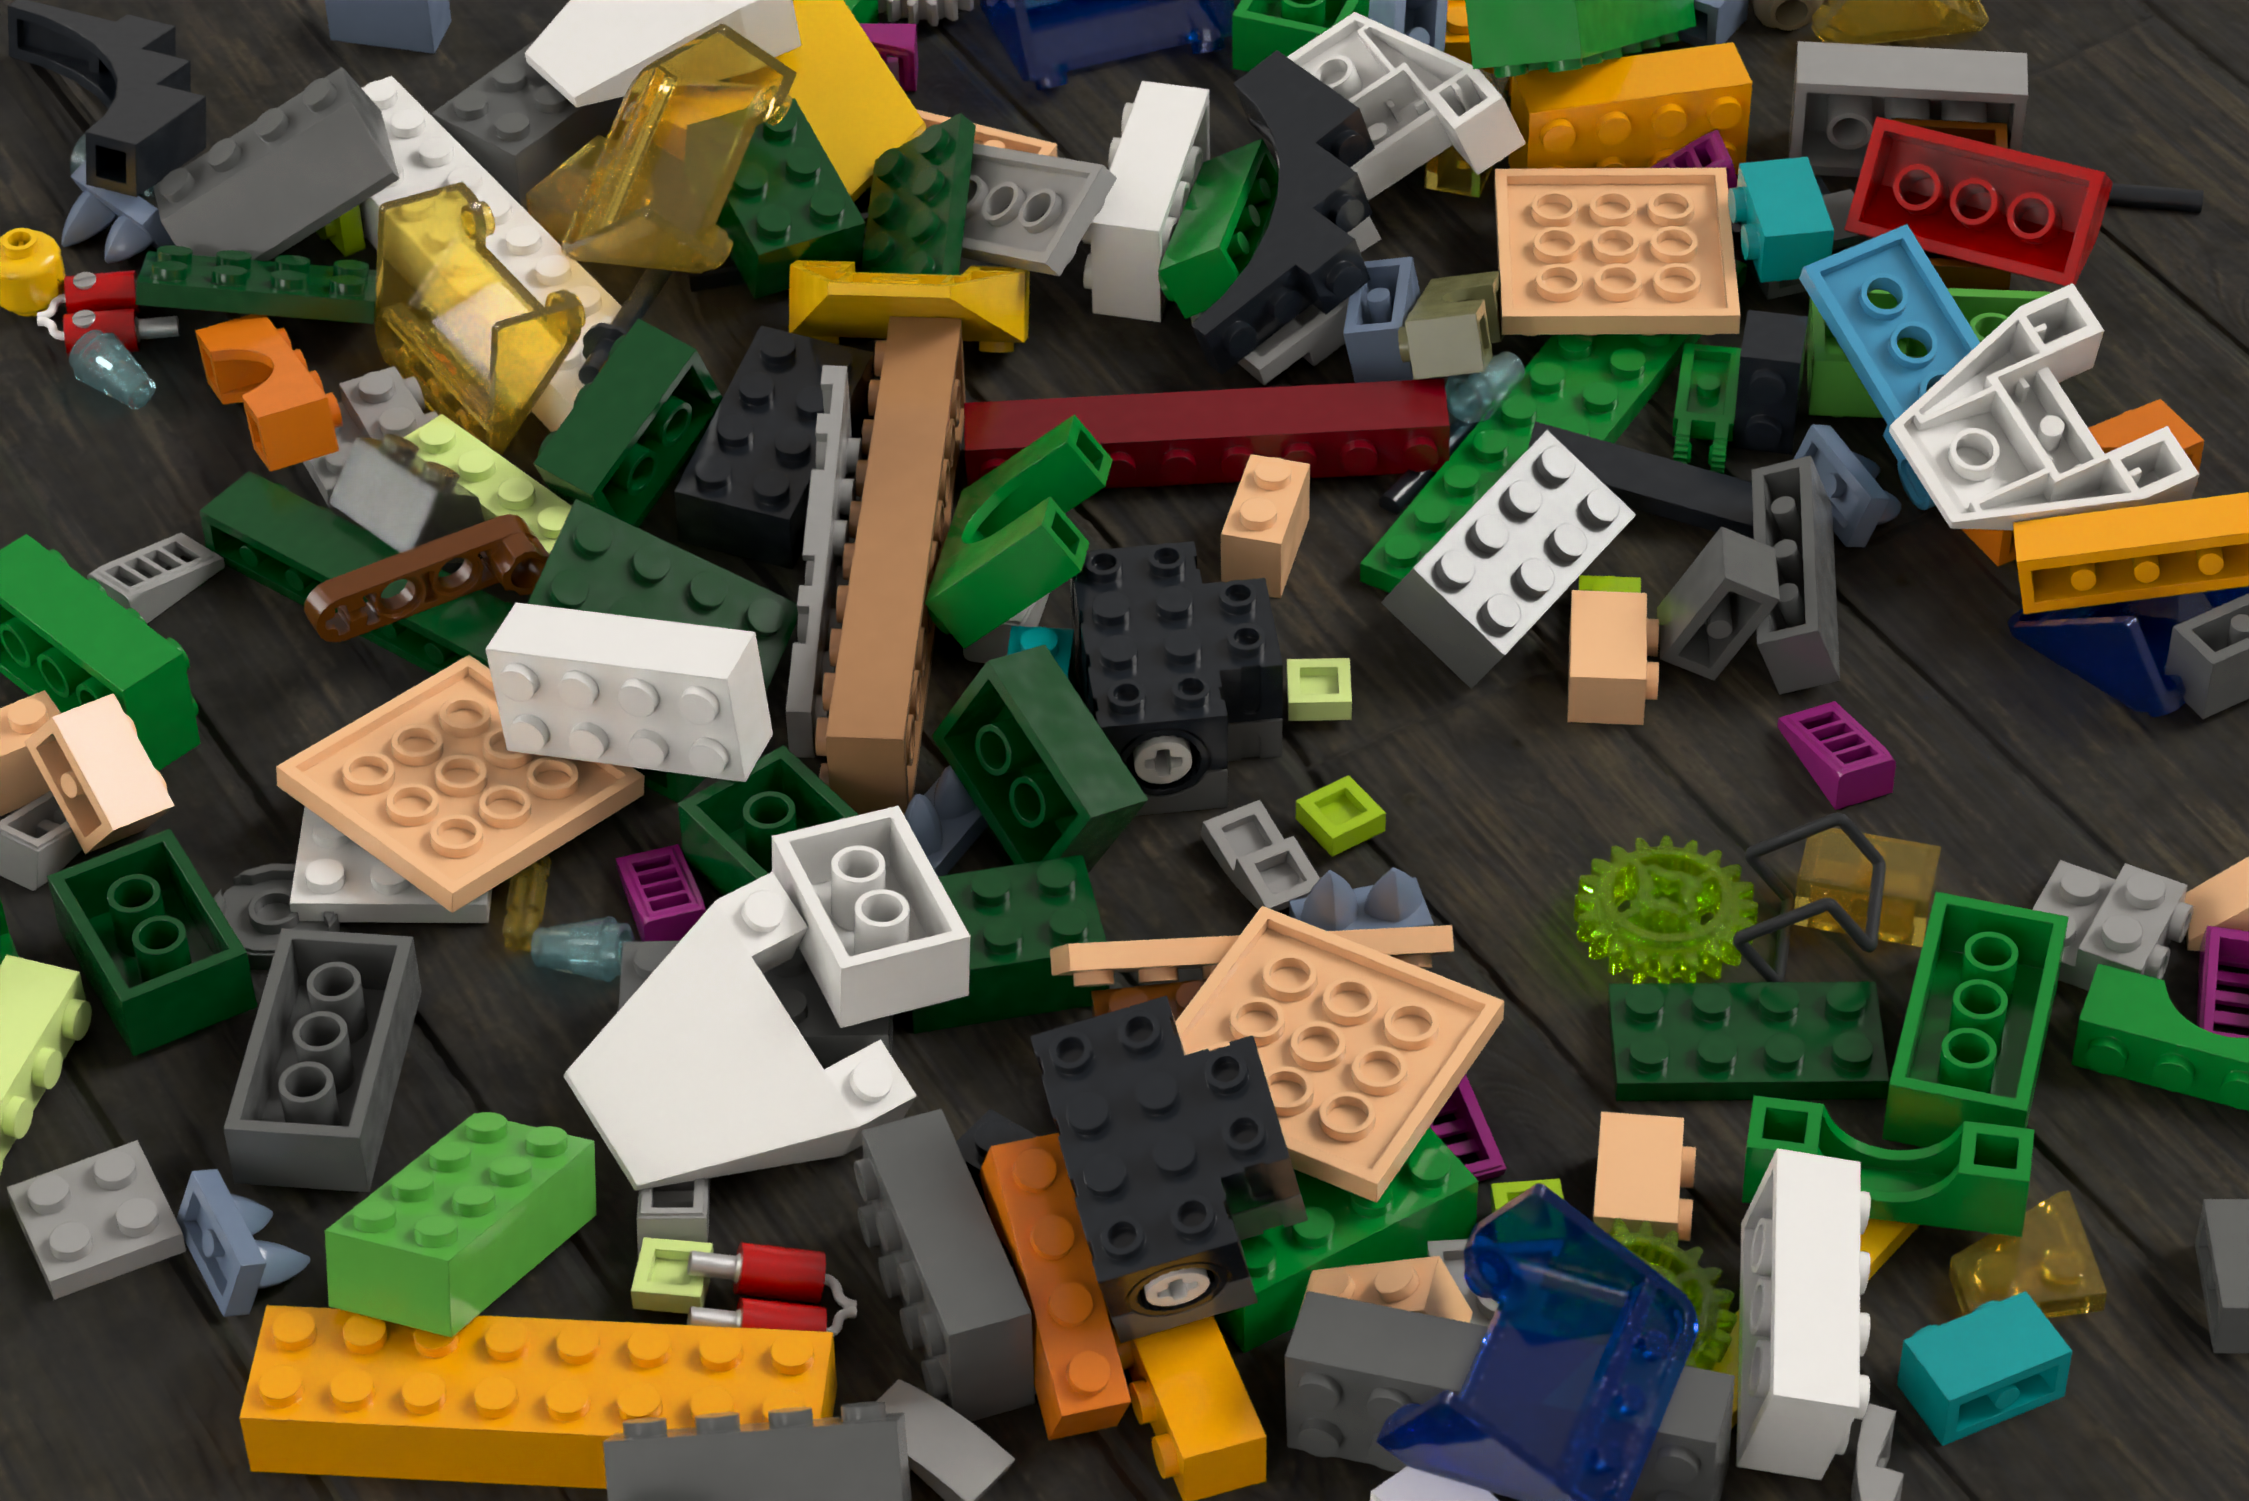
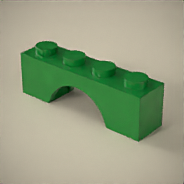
[2072,963,2249,1111]
[1742,1095,2035,1237]

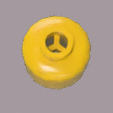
[0,228,66,317]

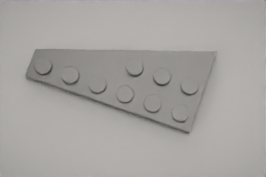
[786,365,863,758]

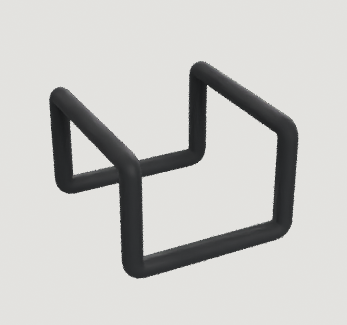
[1733,813,1886,982]

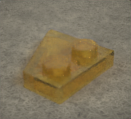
[1949,1191,2107,1318]

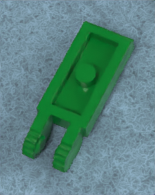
[1672,343,1741,474]

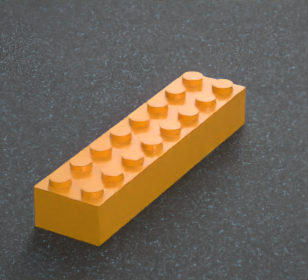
[240,1305,837,1489]

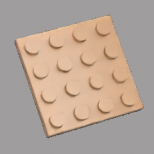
[1494,168,1740,336]
[276,655,644,913]
[1175,906,1504,1203]

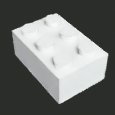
[772,806,970,1028]

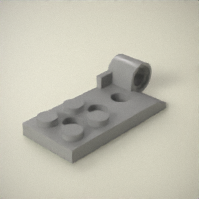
[961,143,1117,276]

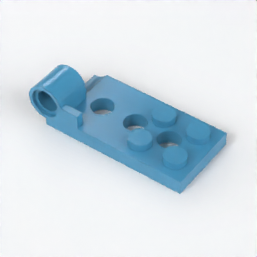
[1799,224,1980,510]

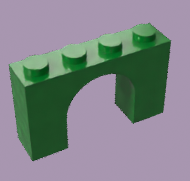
[925,414,1113,649]

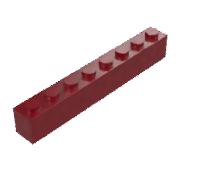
[964,378,1450,489]

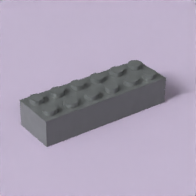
[1285,1291,1735,1501]

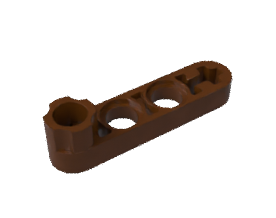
[304,514,549,643]

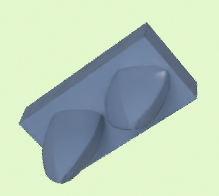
[61,160,175,264]
[1793,424,1901,547]
[904,765,989,877]
[1289,867,1434,931]
[176,1169,310,1317]

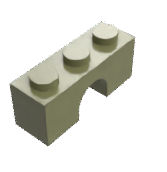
[1398,271,1505,380]

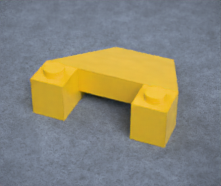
[638,0,927,202]
[789,260,1030,352]

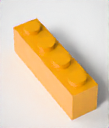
[2013,492,2249,614]
[1103,1297,1266,1501]

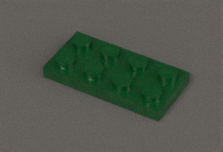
[861,113,976,341]
[136,245,381,324]
[527,499,798,691]
[1607,981,1889,1101]

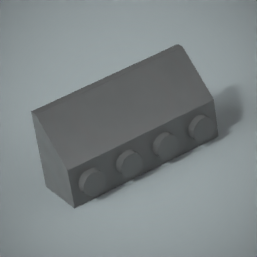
[153,67,400,261]

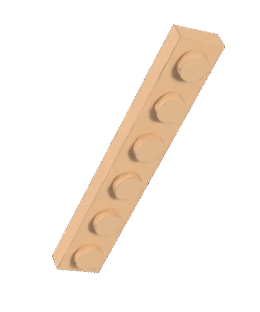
[1050,925,1454,987]

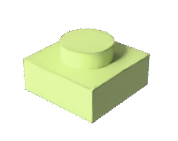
[1287,658,1352,721]
[631,1237,714,1314]

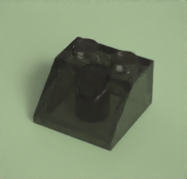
[328,433,485,564]

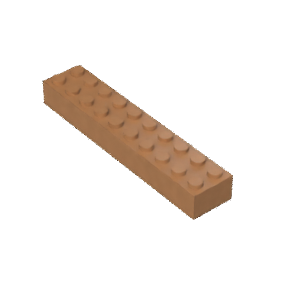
[815,316,966,815]

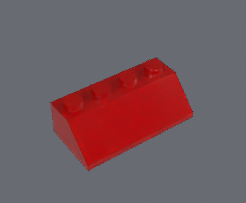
[1844,116,2113,287]

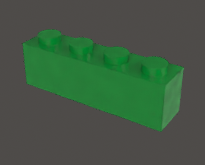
[1158,138,1279,319]

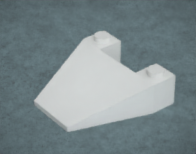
[525,0,802,107]
[1276,12,1526,253]
[1889,283,2200,530]
[564,872,917,1191]

